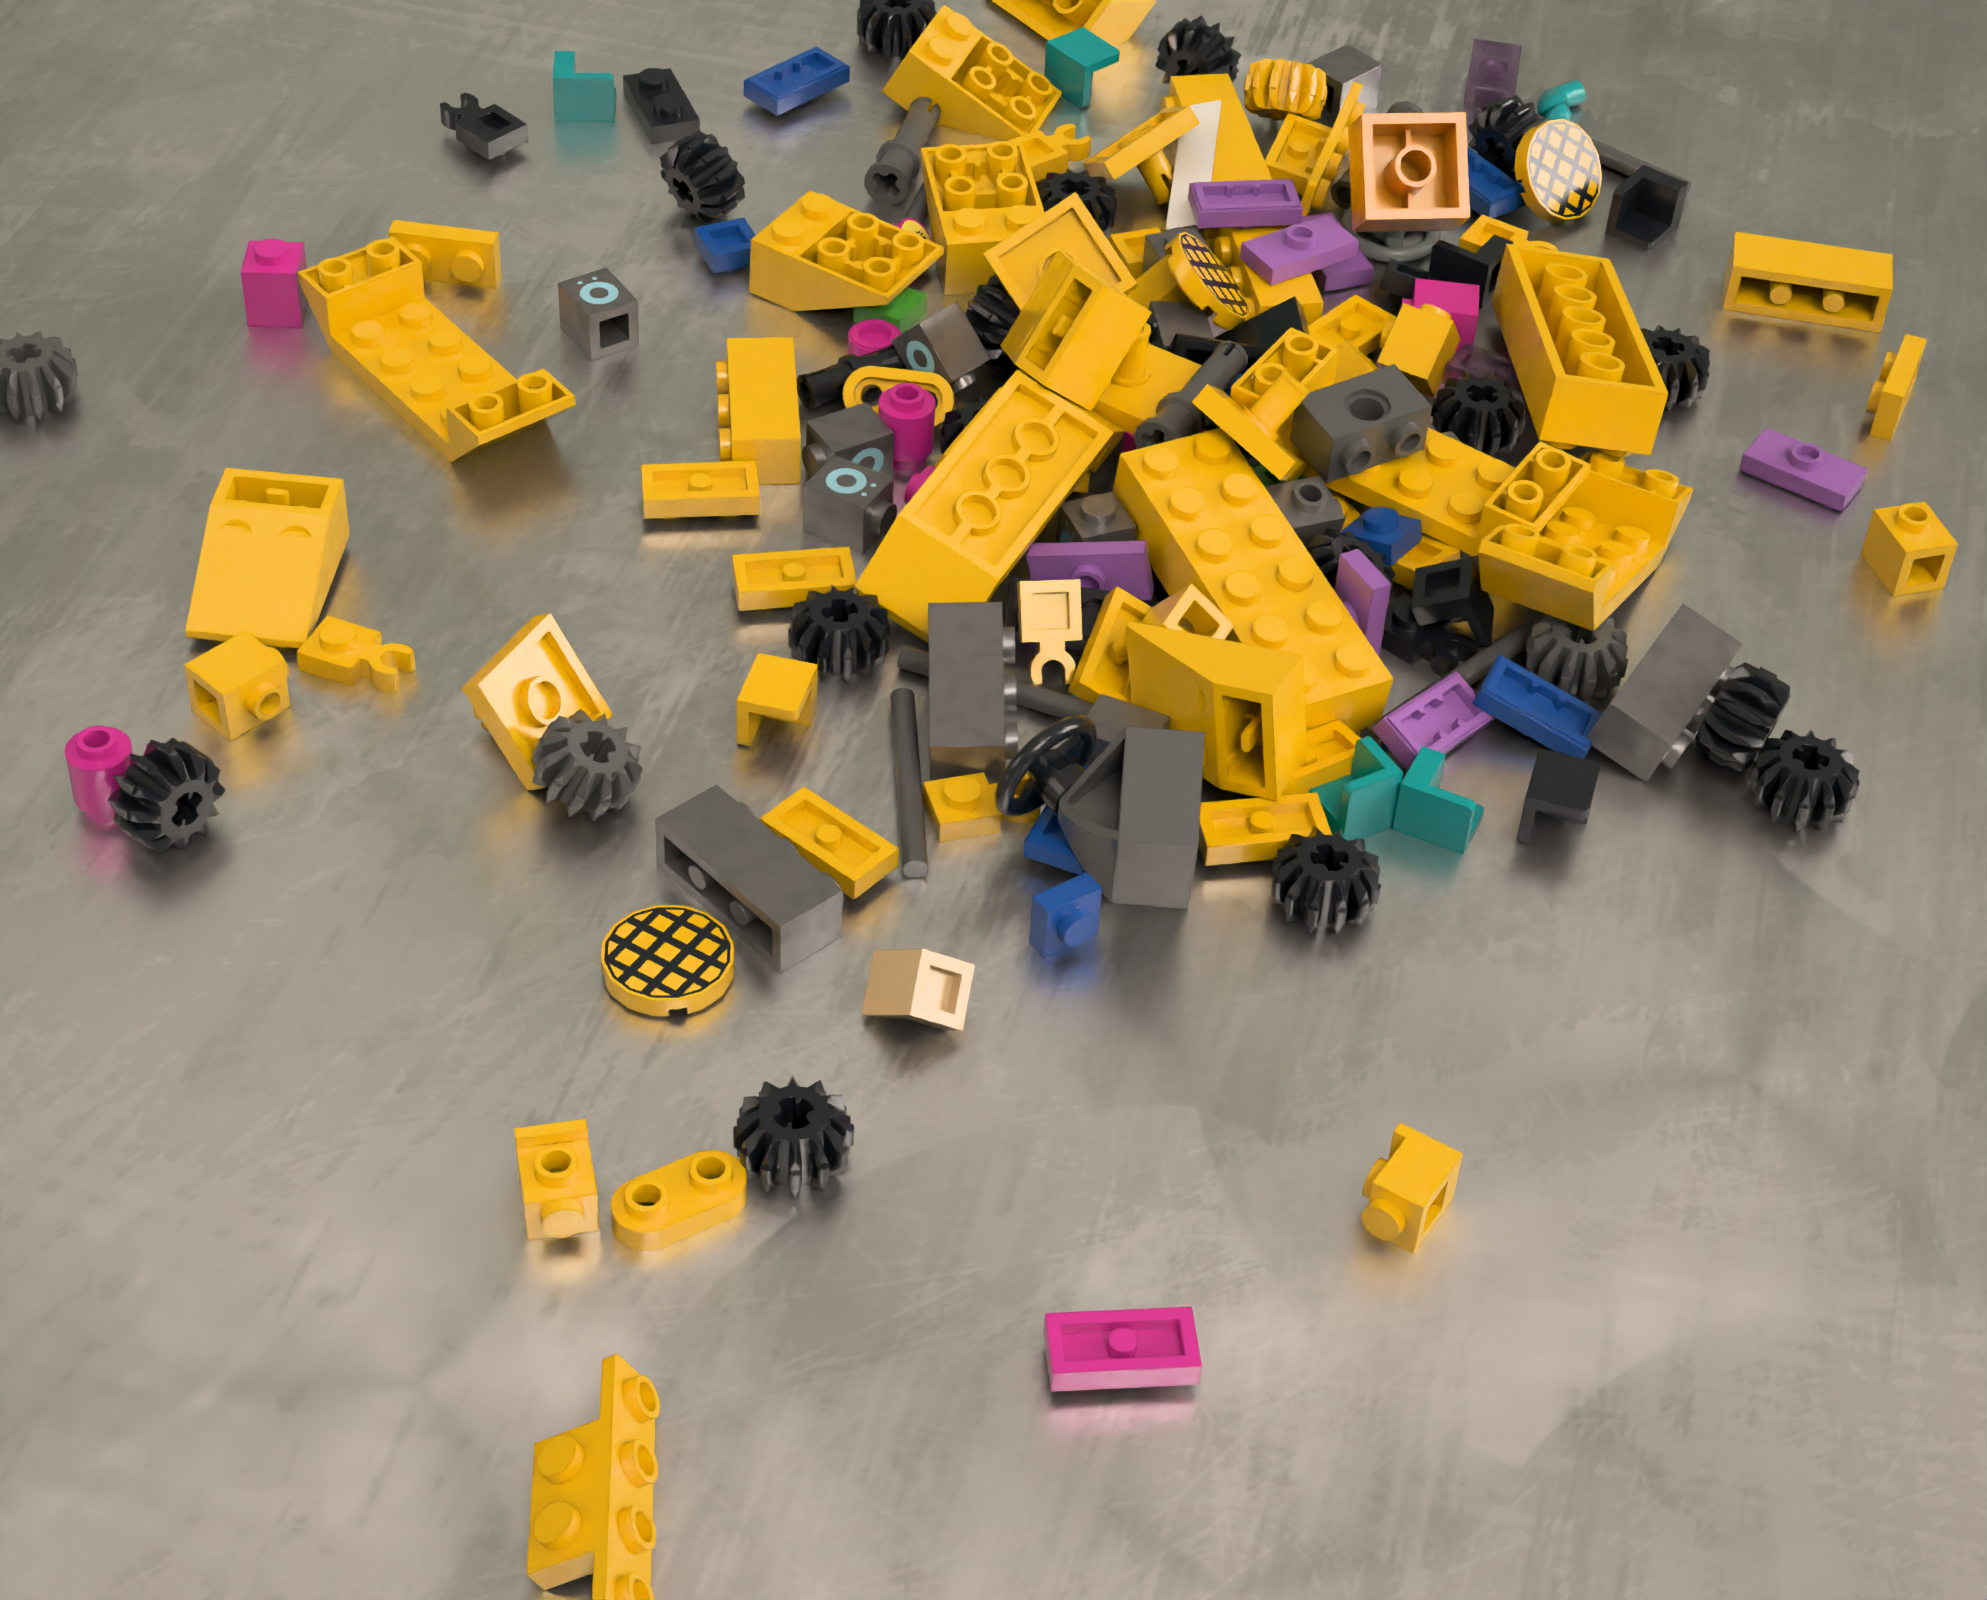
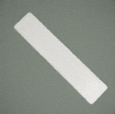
[1166,100,1221,230]

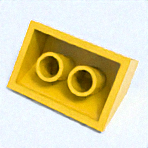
[991,0,1156,46]

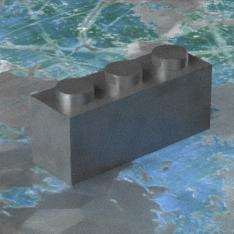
[928,602,1018,784]
[1586,603,1743,782]
[655,784,844,973]

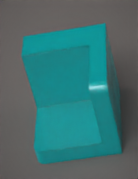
[1044,27,1120,108]
[553,51,616,122]
[1309,736,1403,841]
[1392,746,1484,855]

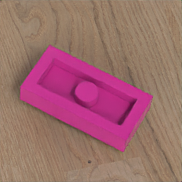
[1043,1307,1202,1392]

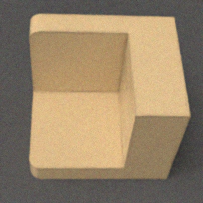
[862,948,975,1031]

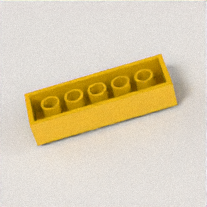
[1491,243,1668,457]
[1113,428,1394,733]

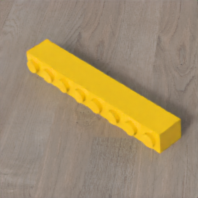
[1161,73,1324,325]

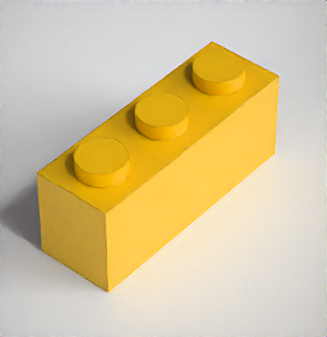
[1723,231,1893,333]
[716,337,801,485]

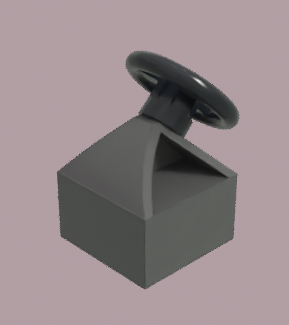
[994,715,1205,909]

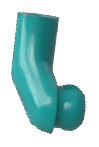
[1537,80,1586,121]

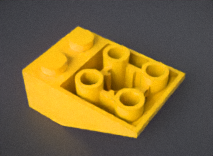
[882,4,1063,141]
[920,141,1045,295]
[749,190,945,311]
[1000,250,1152,411]
[185,468,350,648]
[1126,621,1307,801]

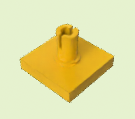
[1082,105,1200,205]
[983,192,1137,312]
[1092,323,1202,434]
[1192,370,1310,482]
[461,613,613,791]

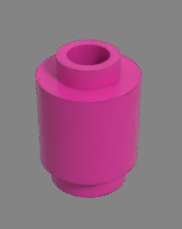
[878,383,935,471]
[65,726,133,823]

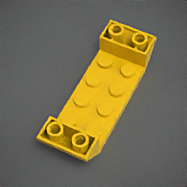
[298,236,576,463]
[1230,327,1591,556]
[855,370,1125,644]
[1478,450,1693,631]

